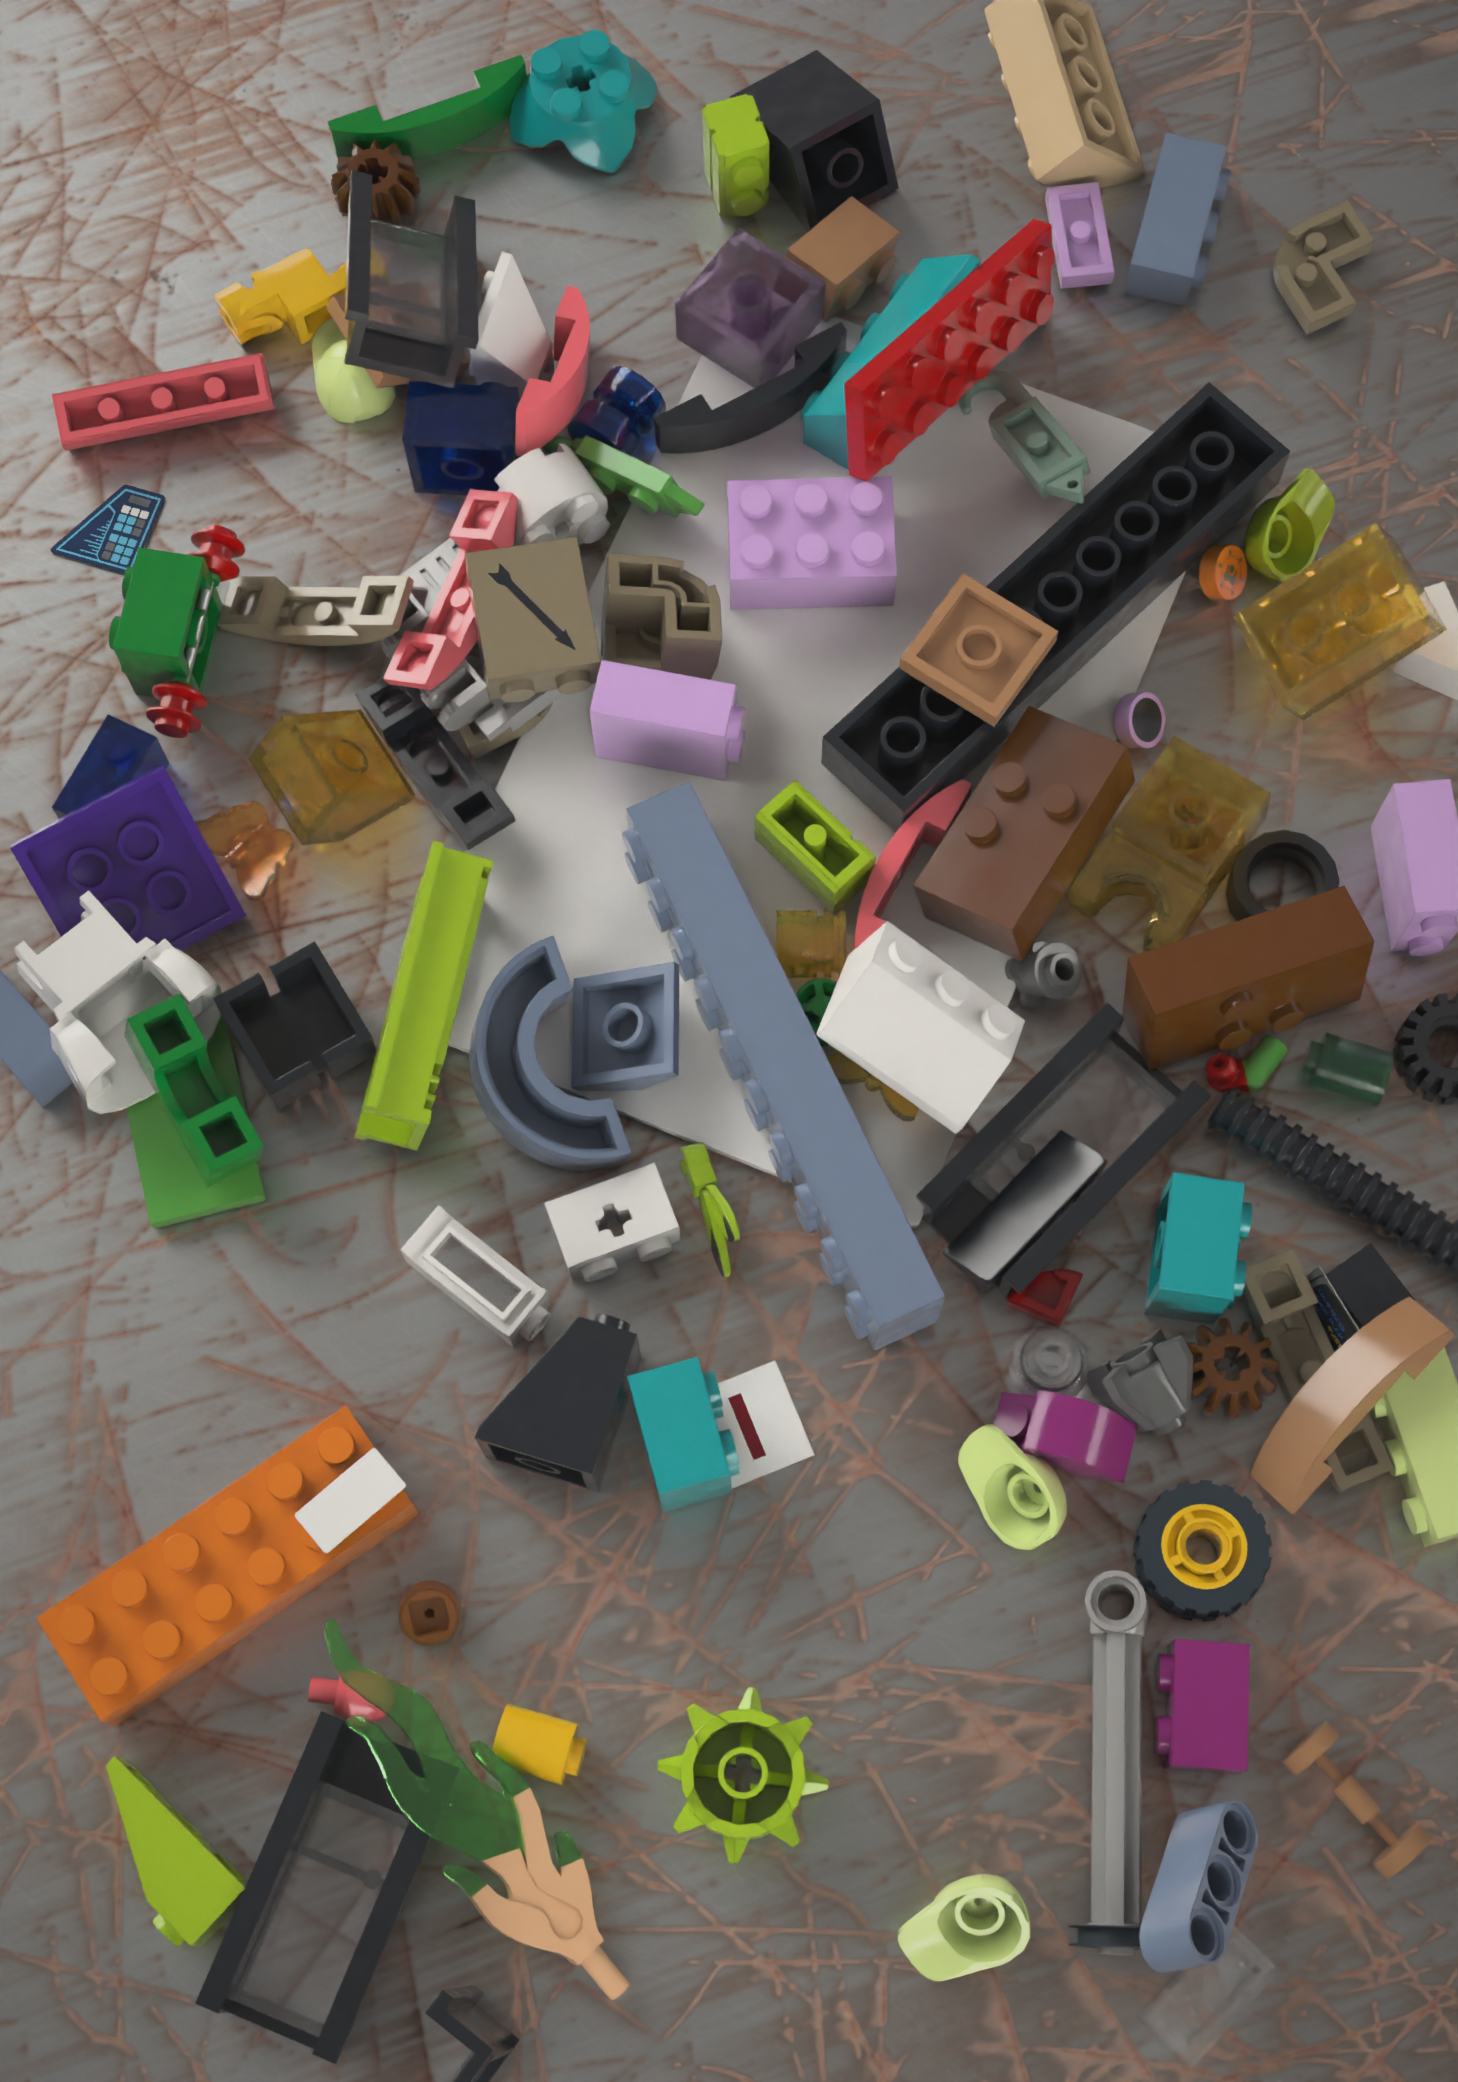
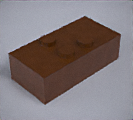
[913,706,1135,961]
[1122,885,1375,1071]

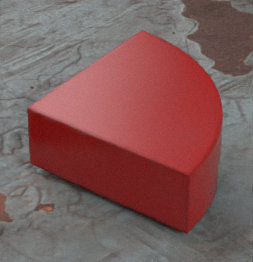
[1005,1268,1083,1330]

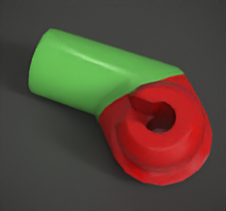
[1205,1035,1288,1093]

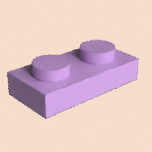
[1045,182,1115,289]

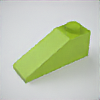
[105,1756,248,1947]

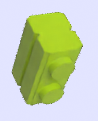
[702,94,769,218]
[755,780,876,915]

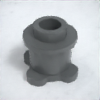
[1005,941,1082,1008]

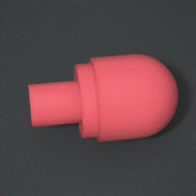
[308,1669,395,1722]

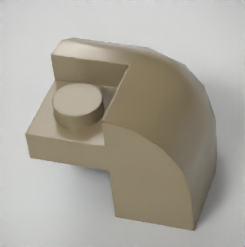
[601,553,722,680]

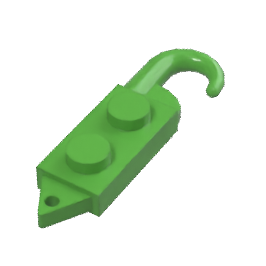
[542,435,705,518]

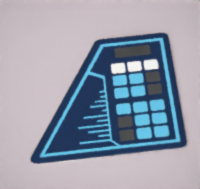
[51,484,165,574]

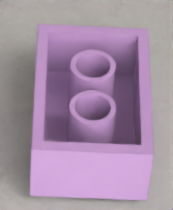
[727,476,897,610]

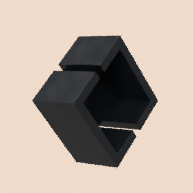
[213,941,376,1111]

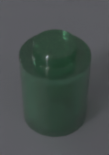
[1301,1032,1394,1107]

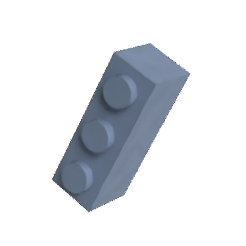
[1124,132,1232,307]

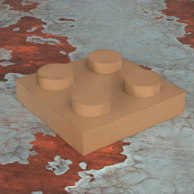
[899,573,1058,727]

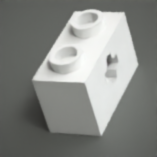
[544,1162,681,1282]

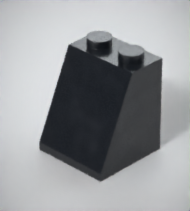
[729,50,899,232]
[475,1314,642,1493]

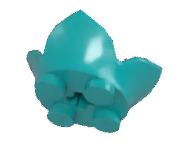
[510,30,657,174]

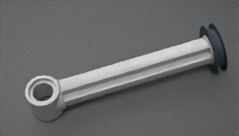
[1068,1570,1150,1955]

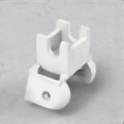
[14,891,220,1114]

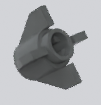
[1082,1328,1193,1436]

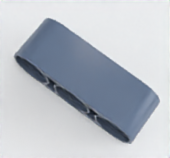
[0,970,73,1108]
[1139,1800,1258,1973]

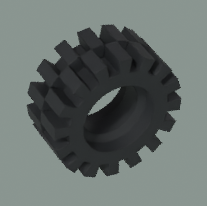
[1393,993,1458,1105]

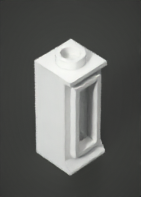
[400,1205,551,1348]

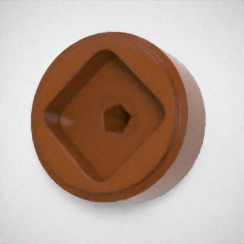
[399,1580,460,1646]

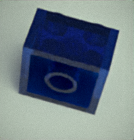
[402,381,521,496]

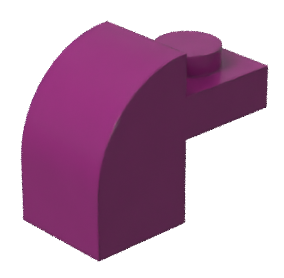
[993,1390,1138,1483]

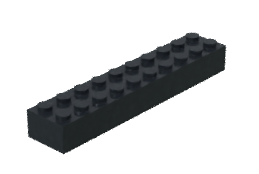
[821,382,1290,833]

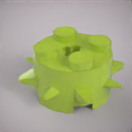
[657,1687,829,1864]

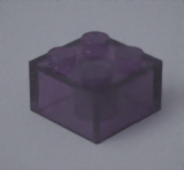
[675,228,826,388]

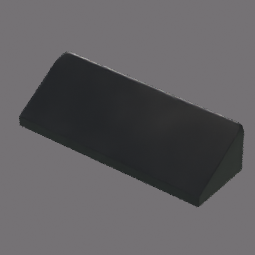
[942,1130,1107,1293]

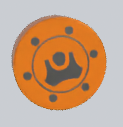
[1199,545,1247,600]

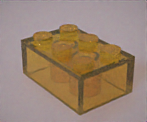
[1232,522,1447,721]

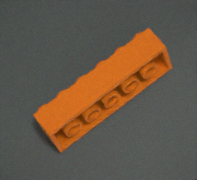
[36,1405,420,1727]

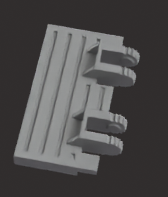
[381,538,564,741]

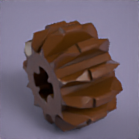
[331,138,421,225]
[1186,1318,1280,1421]

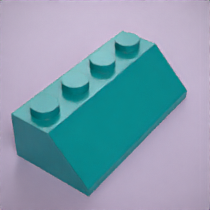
[801,254,980,470]

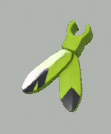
[679,1142,740,1278]

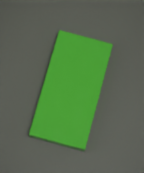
[126,983,267,1229]

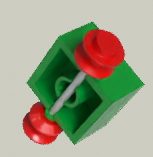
[109,525,245,738]

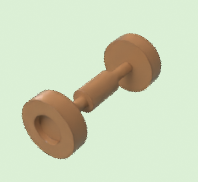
[1281,1720,1432,1879]

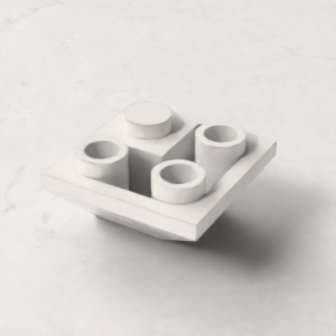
[465,252,555,409]

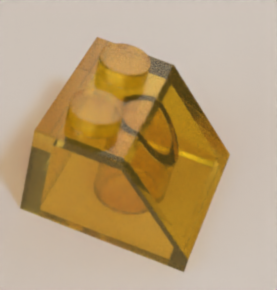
[248,709,415,846]

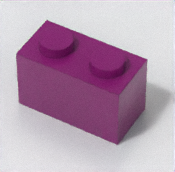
[1154,1639,1250,1775]

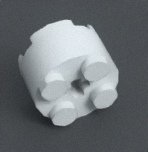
[494,444,610,546]

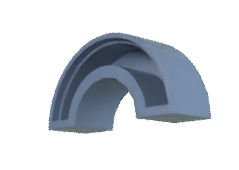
[469,936,632,1171]

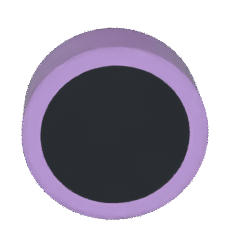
[1114,692,1166,749]

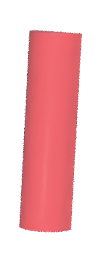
[52,353,275,451]

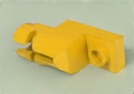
[214,248,390,345]

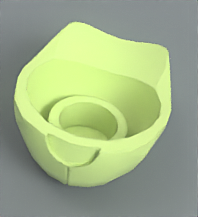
[312,318,396,424]
[958,1424,1067,1550]
[898,1874,1031,1981]

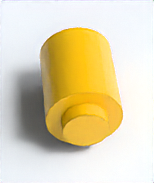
[490,1704,587,1785]

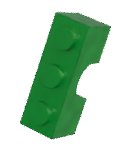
[124,993,264,1187]

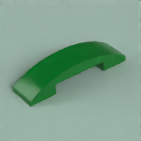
[327,54,527,160]

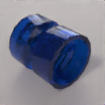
[567,366,666,456]

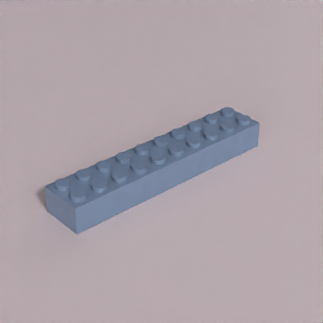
[622,781,945,1351]

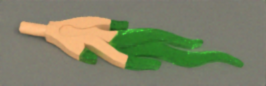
[324,1619,630,2000]

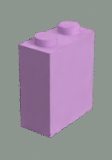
[589,660,745,781]
[1370,779,1458,957]

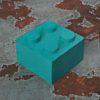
[1144,1172,1252,1325]
[627,1357,740,1512]

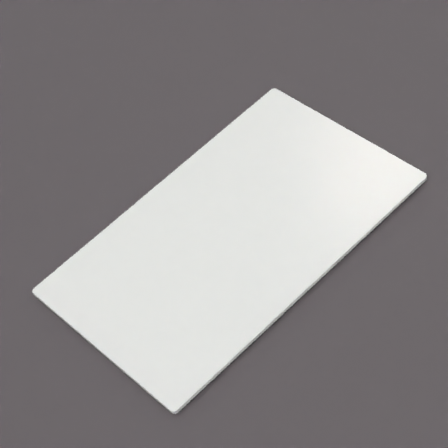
[448,284,1186,1229]

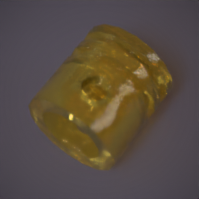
[776,910,846,978]

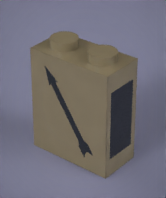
[465,537,601,703]

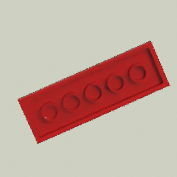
[844,218,1055,482]

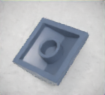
[571,962,680,1091]

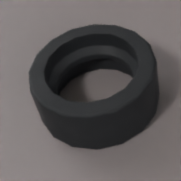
[1225,830,1340,921]

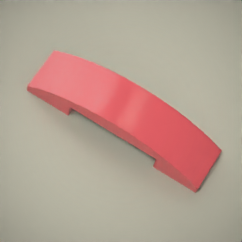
[515,286,590,456]
[383,489,518,690]
[854,779,972,949]

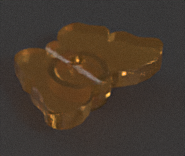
[195,801,295,901]

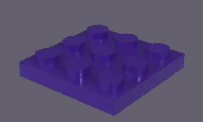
[9,764,247,960]

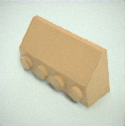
[984,0,1146,188]

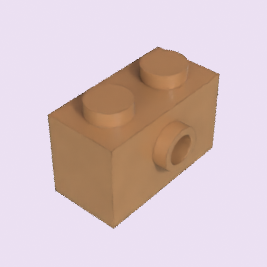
[778,196,900,322]

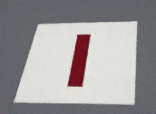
[715,1360,815,1489]

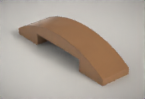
[1250,1296,1455,1515]

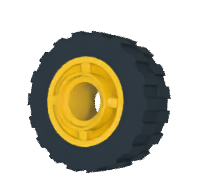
[1133,1480,1272,1622]

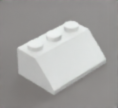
[816,921,1025,1134]

